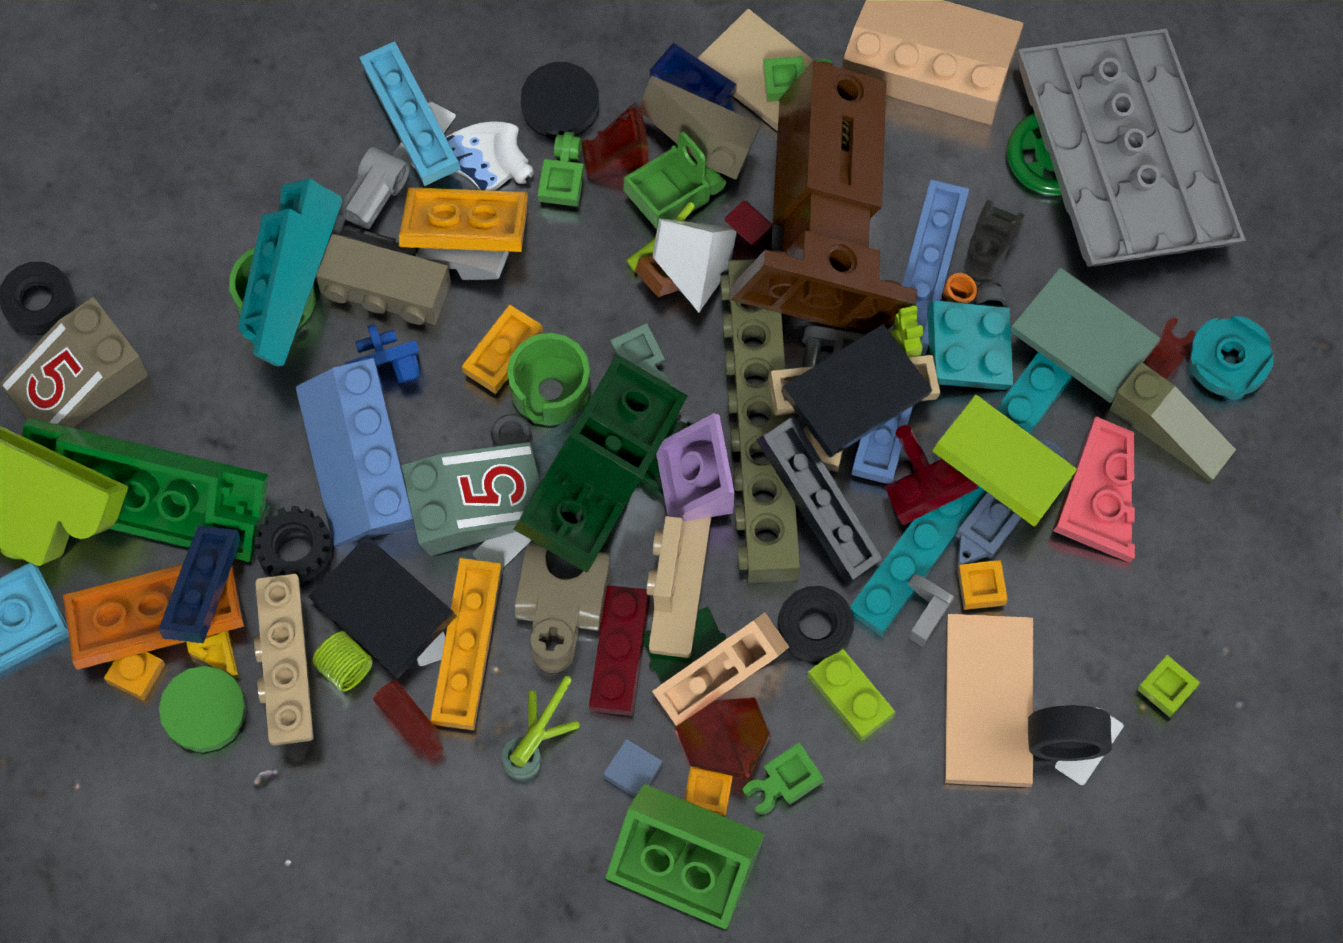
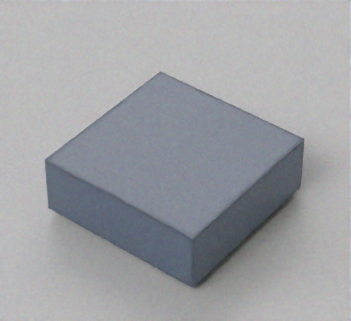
[603,739,663,797]

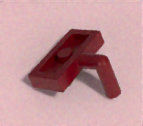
[885,425,979,525]

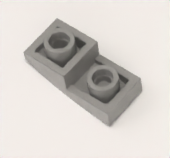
[416,248,509,280]

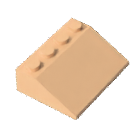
[842,0,1024,125]

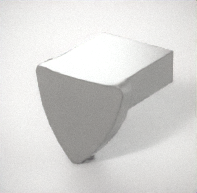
[908,573,954,648]

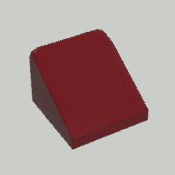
[725,200,773,246]

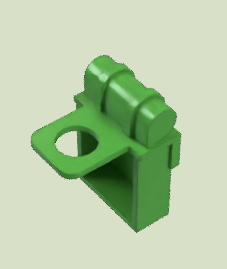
[624,132,726,229]

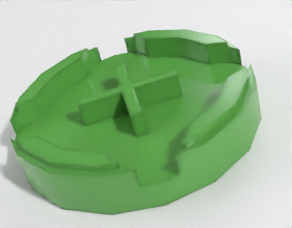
[159,666,247,753]

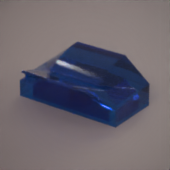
[650,43,737,107]

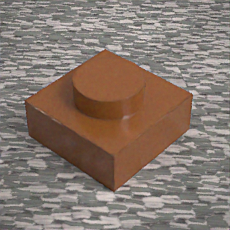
[635,255,680,297]

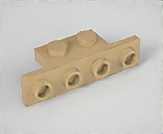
[647,516,711,658]
[254,574,313,746]

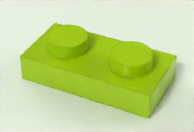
[807,649,895,741]

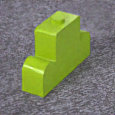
[0,426,128,566]

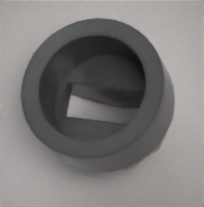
[974,281,1007,308]

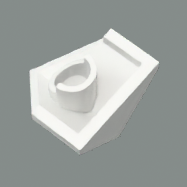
[652,218,736,312]

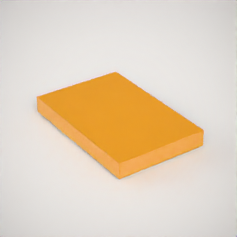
[399,188,528,252]

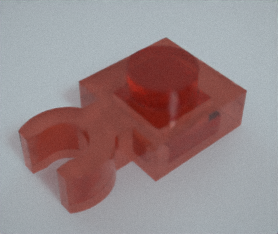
[1143,317,1196,380]

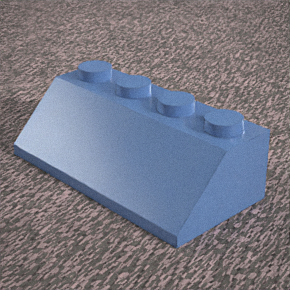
[296,358,415,547]

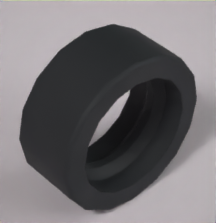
[1028,705,1112,761]

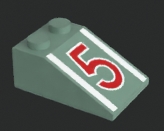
[401,442,541,556]

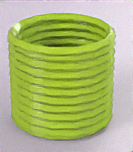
[312,631,373,692]

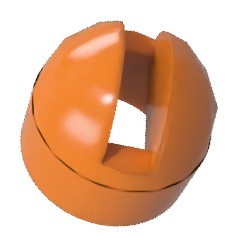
[942,273,977,304]

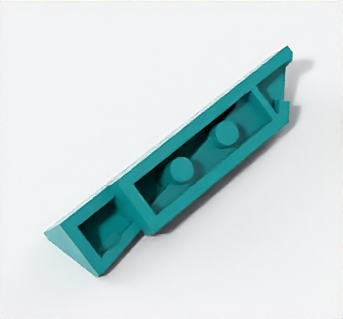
[238,178,342,366]

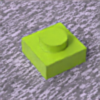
[1137,655,1200,718]

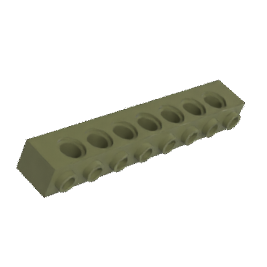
[720,259,800,584]

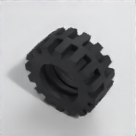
[254,506,334,587]

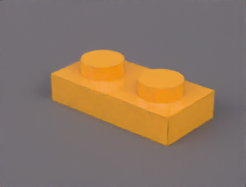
[461,304,544,394]

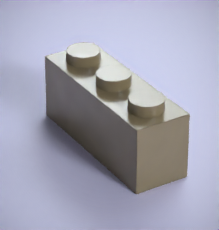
[316,234,451,325]

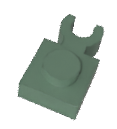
[610,323,671,385]

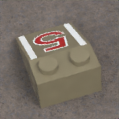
[0,297,149,428]

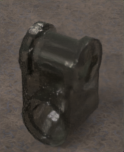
[964,200,1026,282]

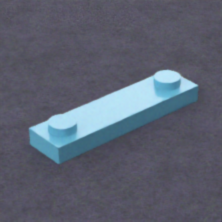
[359,41,461,186]

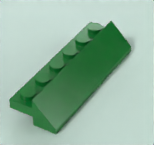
[22,418,270,562]

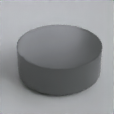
[491,414,533,447]

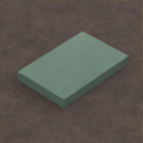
[1010,268,1161,403]

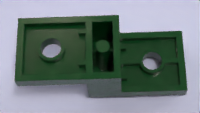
[513,354,688,572]

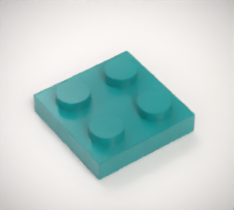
[927,300,1013,390]

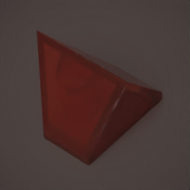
[582,101,649,179]
[675,697,771,780]

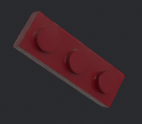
[589,585,651,716]

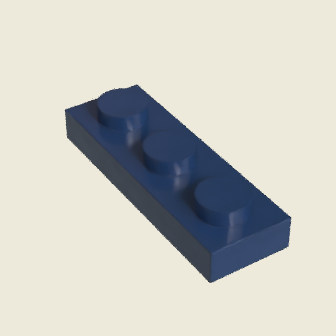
[159,526,241,644]

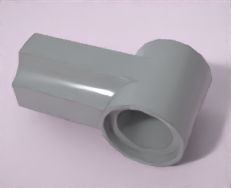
[339,146,410,229]

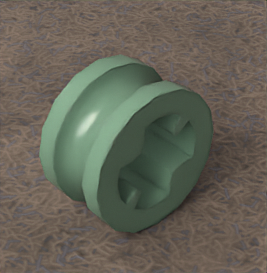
[501,737,541,780]

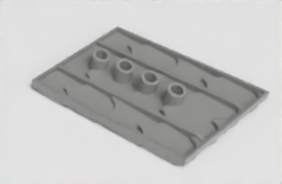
[1015,28,1246,267]

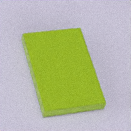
[932,395,1077,527]

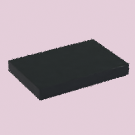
[781,324,933,458]
[308,535,457,678]

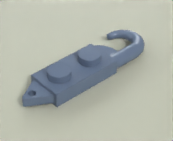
[956,439,1068,567]

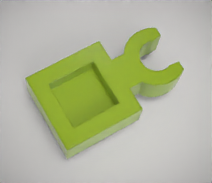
[889,305,923,357]

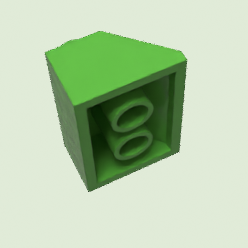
[605,784,765,930]

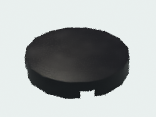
[521,62,599,135]

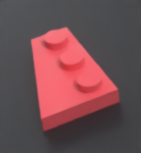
[1053,416,1135,563]

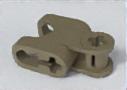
[515,542,611,673]

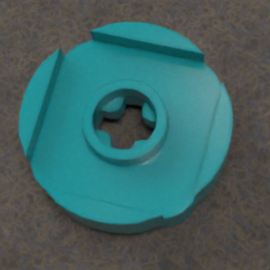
[1188,316,1274,400]

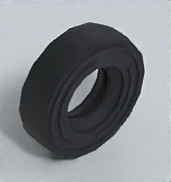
[0,262,74,334]
[778,586,854,662]

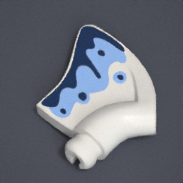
[446,122,534,191]

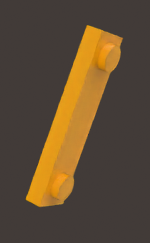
[431,558,502,730]

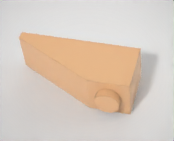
[652,612,789,726]

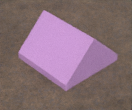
[656,413,734,521]

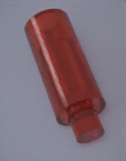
[373,680,444,760]

